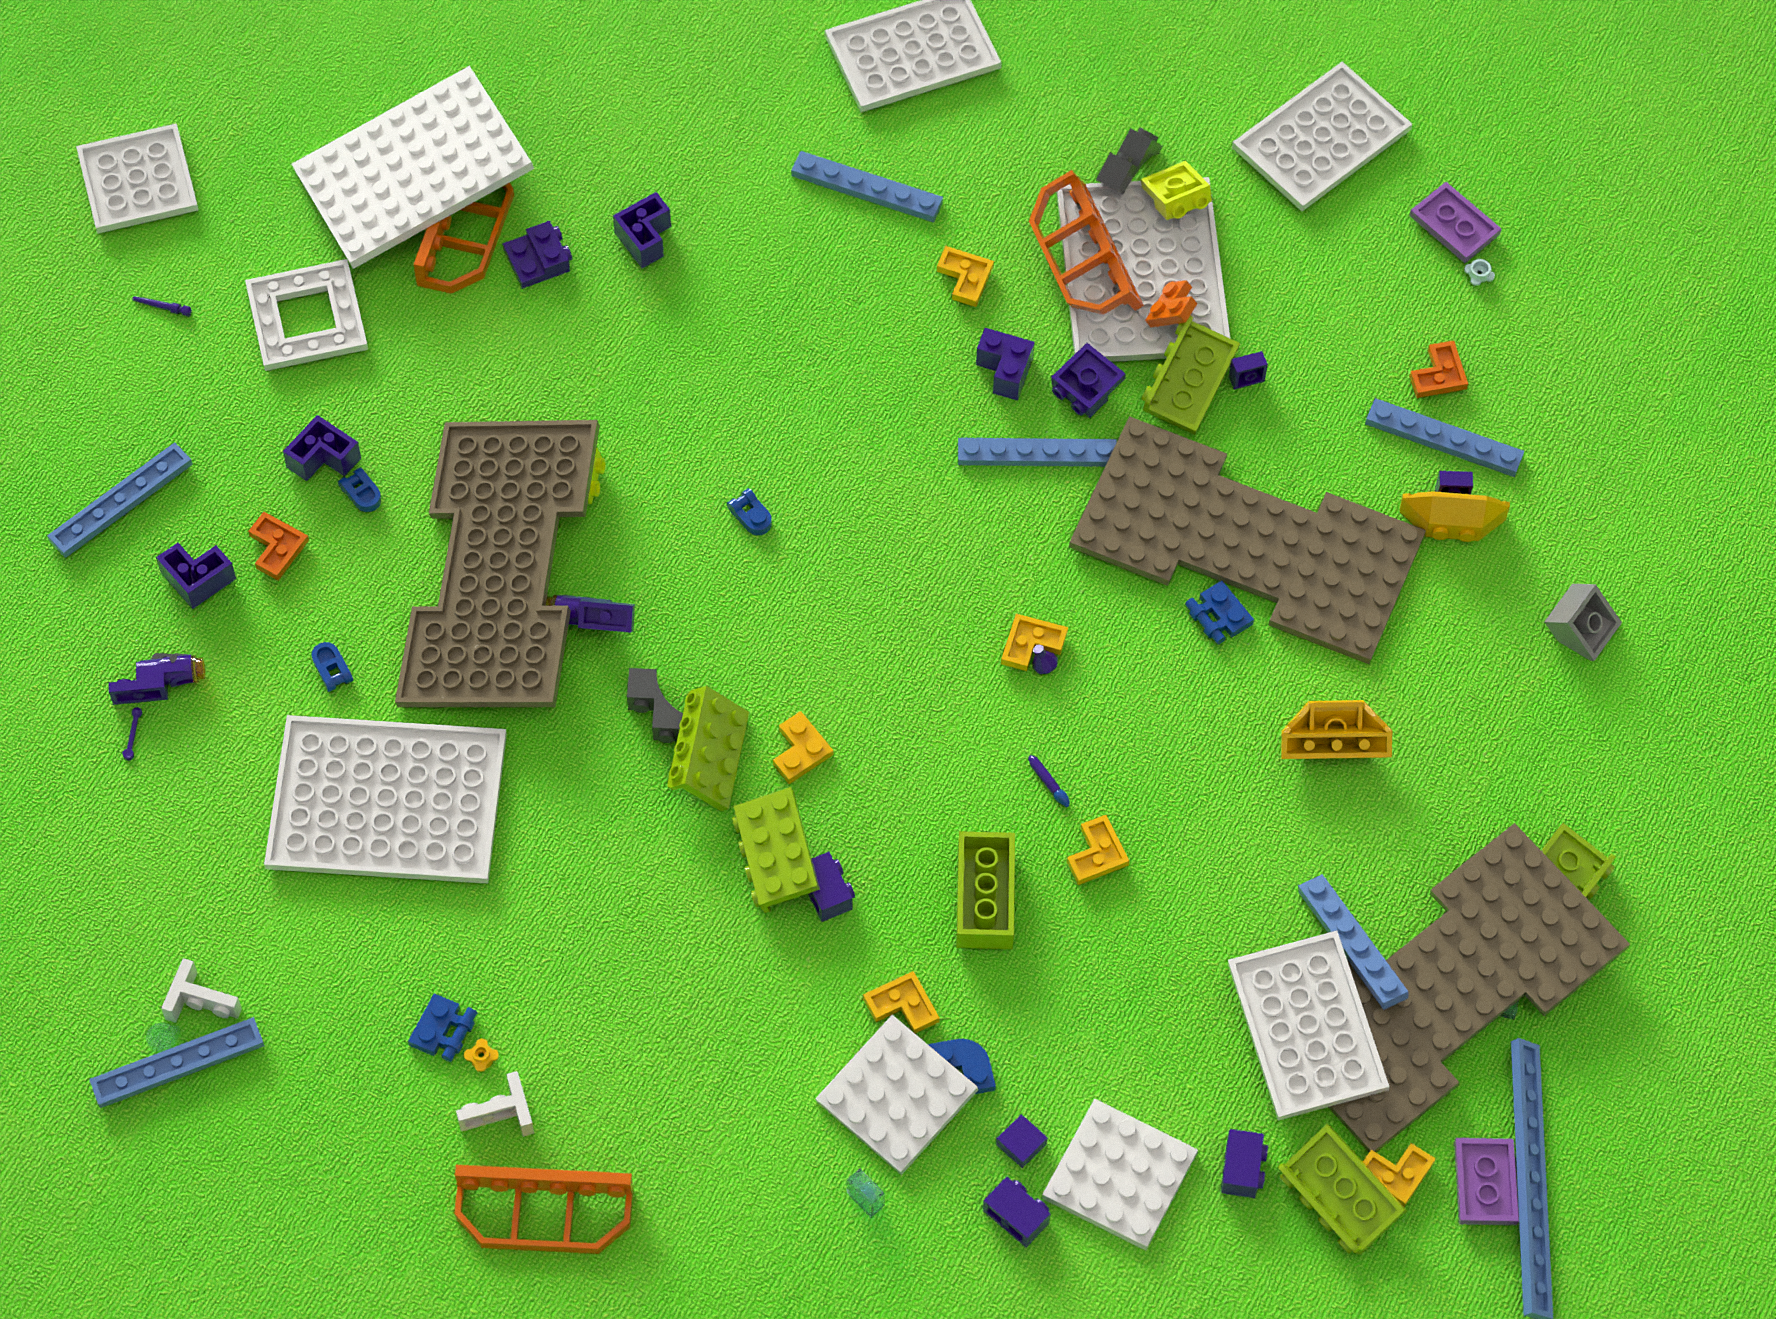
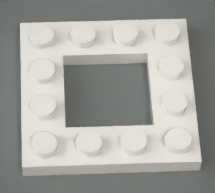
[245,259,368,371]

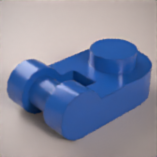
[338,467,381,512]
[726,488,772,535]
[312,642,353,692]

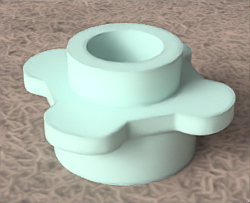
[1465,259,1495,286]

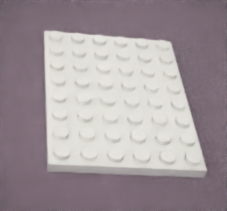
[292,66,534,269]
[1057,177,1230,362]
[264,715,507,884]

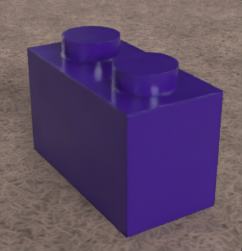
[808,852,855,922]
[1221,1129,1268,1198]
[983,1176,1051,1248]

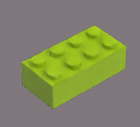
[956,831,1015,949]

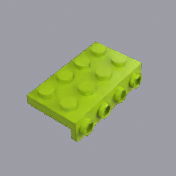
[1141,315,1240,435]
[667,686,749,811]
[732,787,820,913]
[1541,823,1616,900]
[1278,1124,1407,1255]

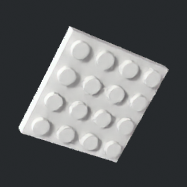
[76,124,198,234]
[815,1015,978,1175]
[1042,1099,1198,1250]

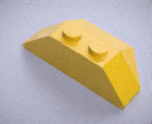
[1399,492,1510,542]
[1281,700,1393,759]

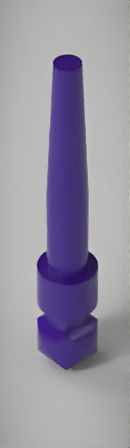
[133,296,192,317]

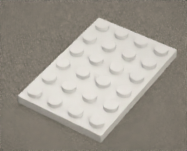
[825,0,1001,112]
[1232,62,1412,211]
[1228,931,1389,1120]

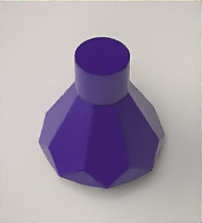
[1032,645,1058,674]

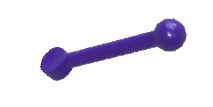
[123,707,142,761]

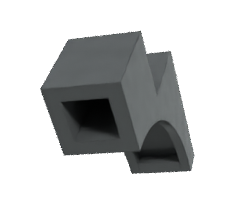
[1096,128,1163,194]
[627,668,683,743]

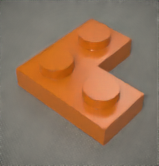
[1145,280,1198,328]
[1409,341,1468,398]
[248,511,309,581]

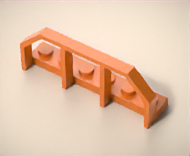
[1029,170,1144,315]
[414,183,514,294]
[454,1165,633,1254]

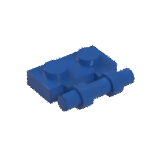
[1185,581,1254,644]
[408,993,477,1062]

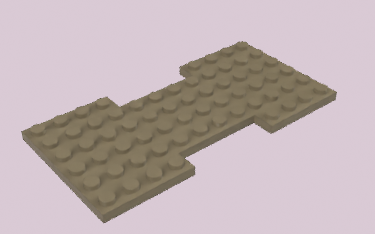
[1069,416,1426,664]
[395,420,600,707]
[1328,823,1630,1152]

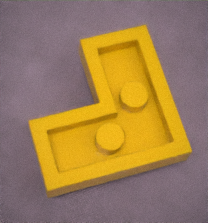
[937,246,994,307]
[1001,614,1068,671]
[773,711,833,784]
[1067,815,1129,885]
[863,971,940,1033]
[1363,1143,1436,1207]

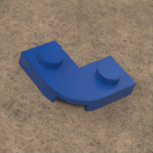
[928,1039,996,1094]

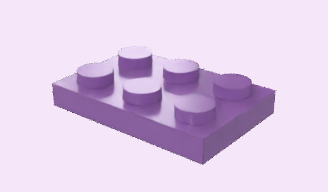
[1409,182,1502,263]
[1454,1138,1519,1225]

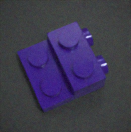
[502,220,572,289]
[1051,343,1126,418]

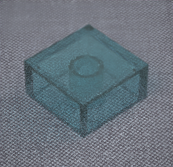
[847,1169,885,1218]

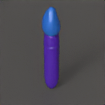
[1028,755,1070,807]

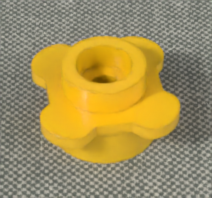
[464,1039,499,1072]

